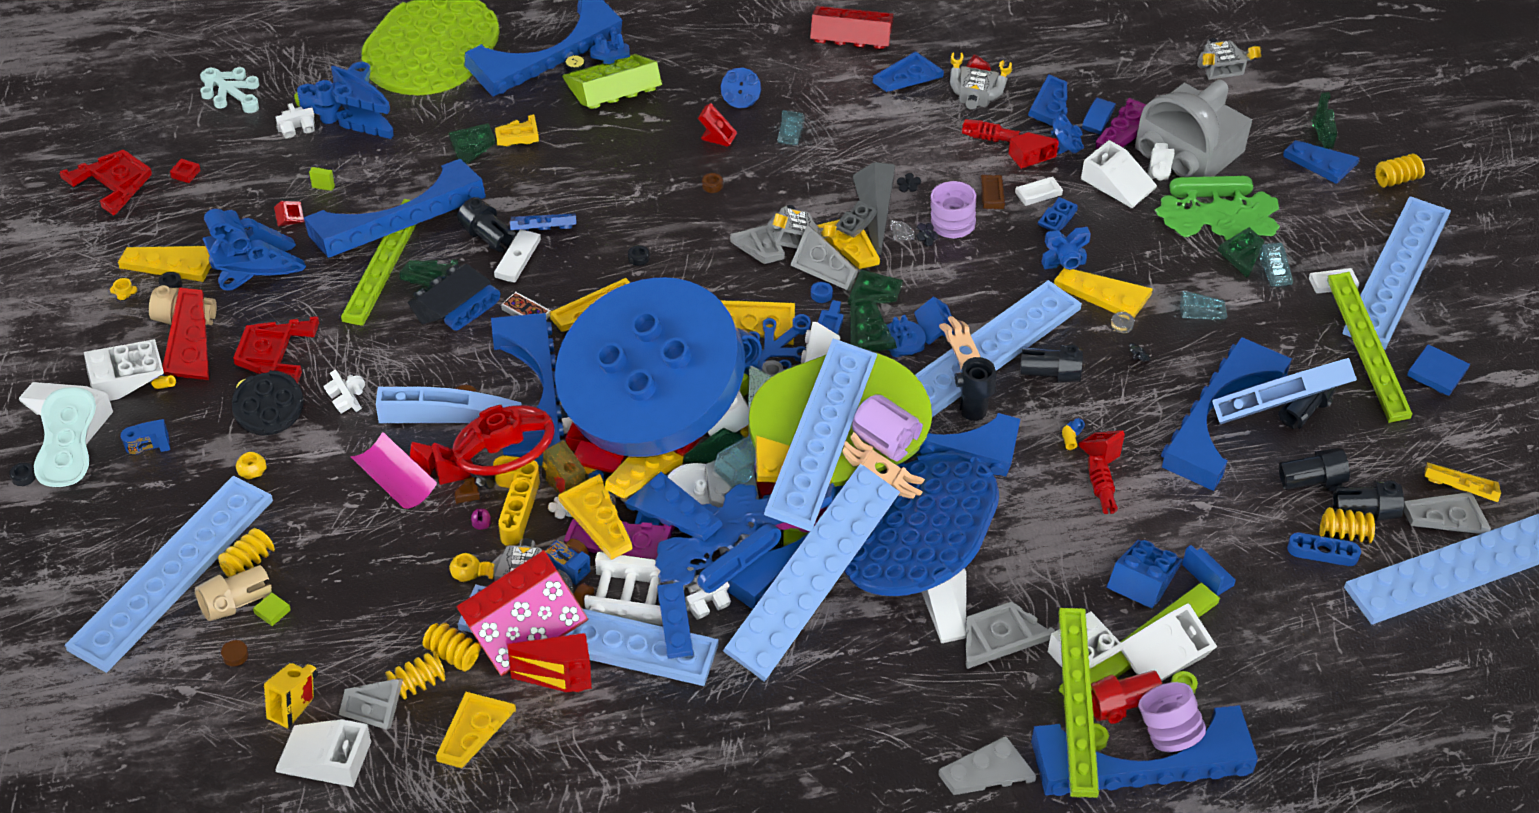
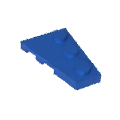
[873,52,944,92]
[1283,140,1360,184]

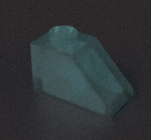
[714,436,755,488]

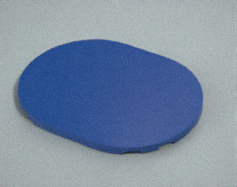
[844,452,999,596]

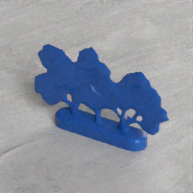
[655,484,781,593]

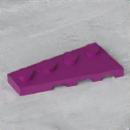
[1096,98,1146,149]
[564,519,674,560]

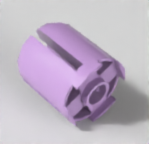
[852,394,923,462]

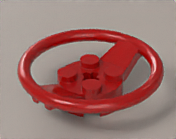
[452,405,554,476]

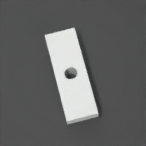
[494,229,541,282]

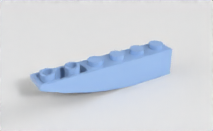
[1212,358,1357,425]
[376,387,521,423]

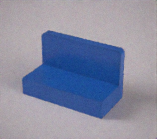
[915,296,954,344]
[1182,545,1236,596]

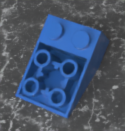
[1107,540,1183,609]

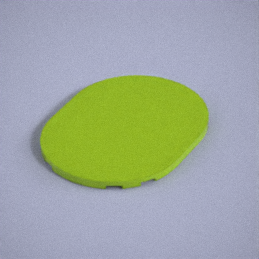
[361,0,499,95]
[748,352,932,487]

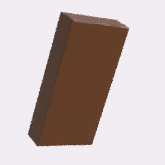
[980,175,1005,209]

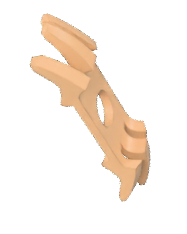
[939,316,980,370]
[842,433,925,499]

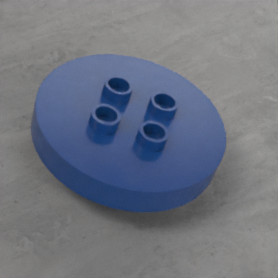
[555,277,745,457]

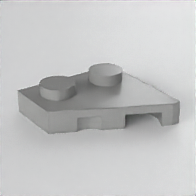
[730,225,785,264]
[339,678,403,729]

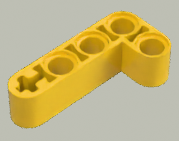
[493,456,540,546]

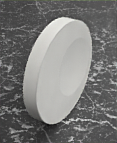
[668,463,709,504]

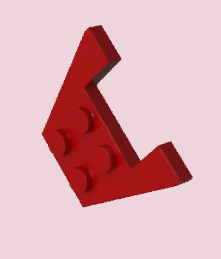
[60,149,152,216]
[233,316,319,383]

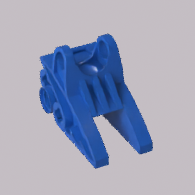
[297,62,394,139]
[203,209,306,290]

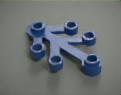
[744,314,811,376]

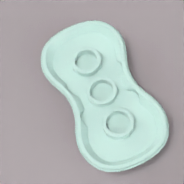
[34,387,96,487]

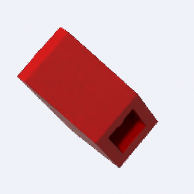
[1008,132,1059,168]

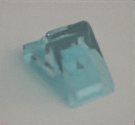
[778,110,805,145]

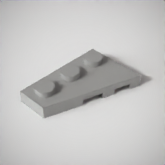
[939,736,1036,795]

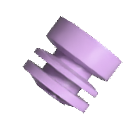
[931,181,976,238]
[1139,682,1206,752]

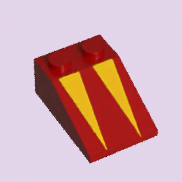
[507,633,592,692]

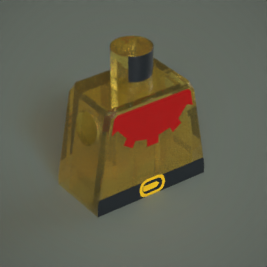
[542,440,586,494]

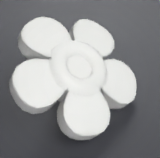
[548,497,572,519]

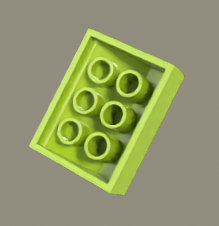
[562,54,662,109]

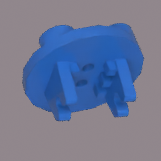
[590,31,630,64]
[721,68,761,108]
[1051,114,1084,154]
[881,315,926,358]

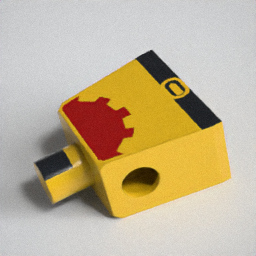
[264,663,318,729]

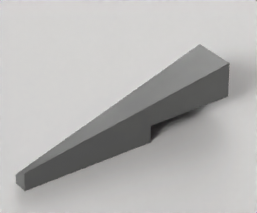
[853,162,895,255]

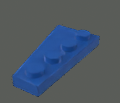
[624,472,723,541]

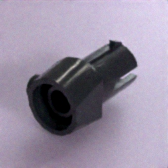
[457,197,516,252]
[1021,344,1083,383]
[954,357,996,421]
[1278,367,1337,429]
[1279,448,1350,491]
[1333,480,1404,521]

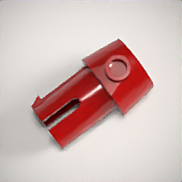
[1091,670,1162,724]

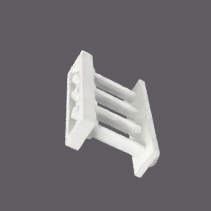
[585,552,696,625]

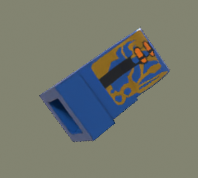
[120,419,171,455]
[545,540,590,585]

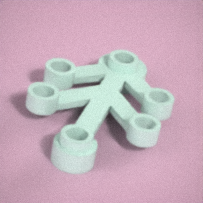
[200,67,259,113]

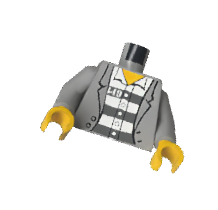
[1197,38,1261,80]
[950,52,1012,109]
[767,205,837,249]
[478,538,542,581]

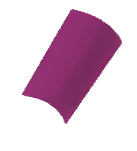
[351,433,437,509]

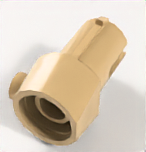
[149,285,217,325]
[195,565,272,621]

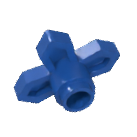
[1042,227,1091,270]

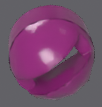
[471,508,491,530]

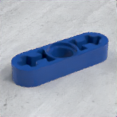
[444,284,500,331]
[1287,533,1361,566]

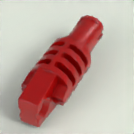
[962,119,1020,142]
[1088,455,1118,514]

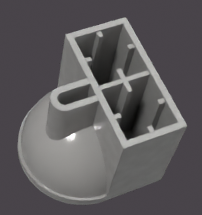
[1135,79,1252,177]

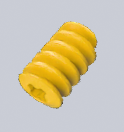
[1375,154,1425,188]
[1320,507,1375,544]
[218,528,275,577]
[422,623,481,672]
[386,650,445,699]

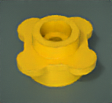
[110,278,137,300]

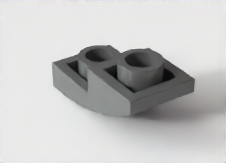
[836,200,877,238]

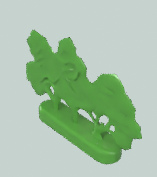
[1155,176,1280,244]

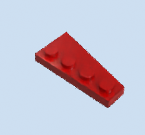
[162,288,209,380]

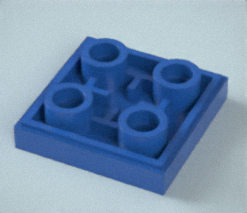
[1407,344,1470,396]

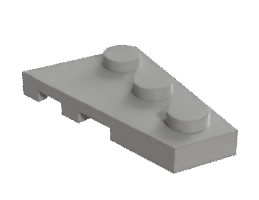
[791,225,858,291]
[1403,492,1491,534]

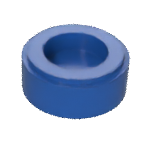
[811,282,833,303]

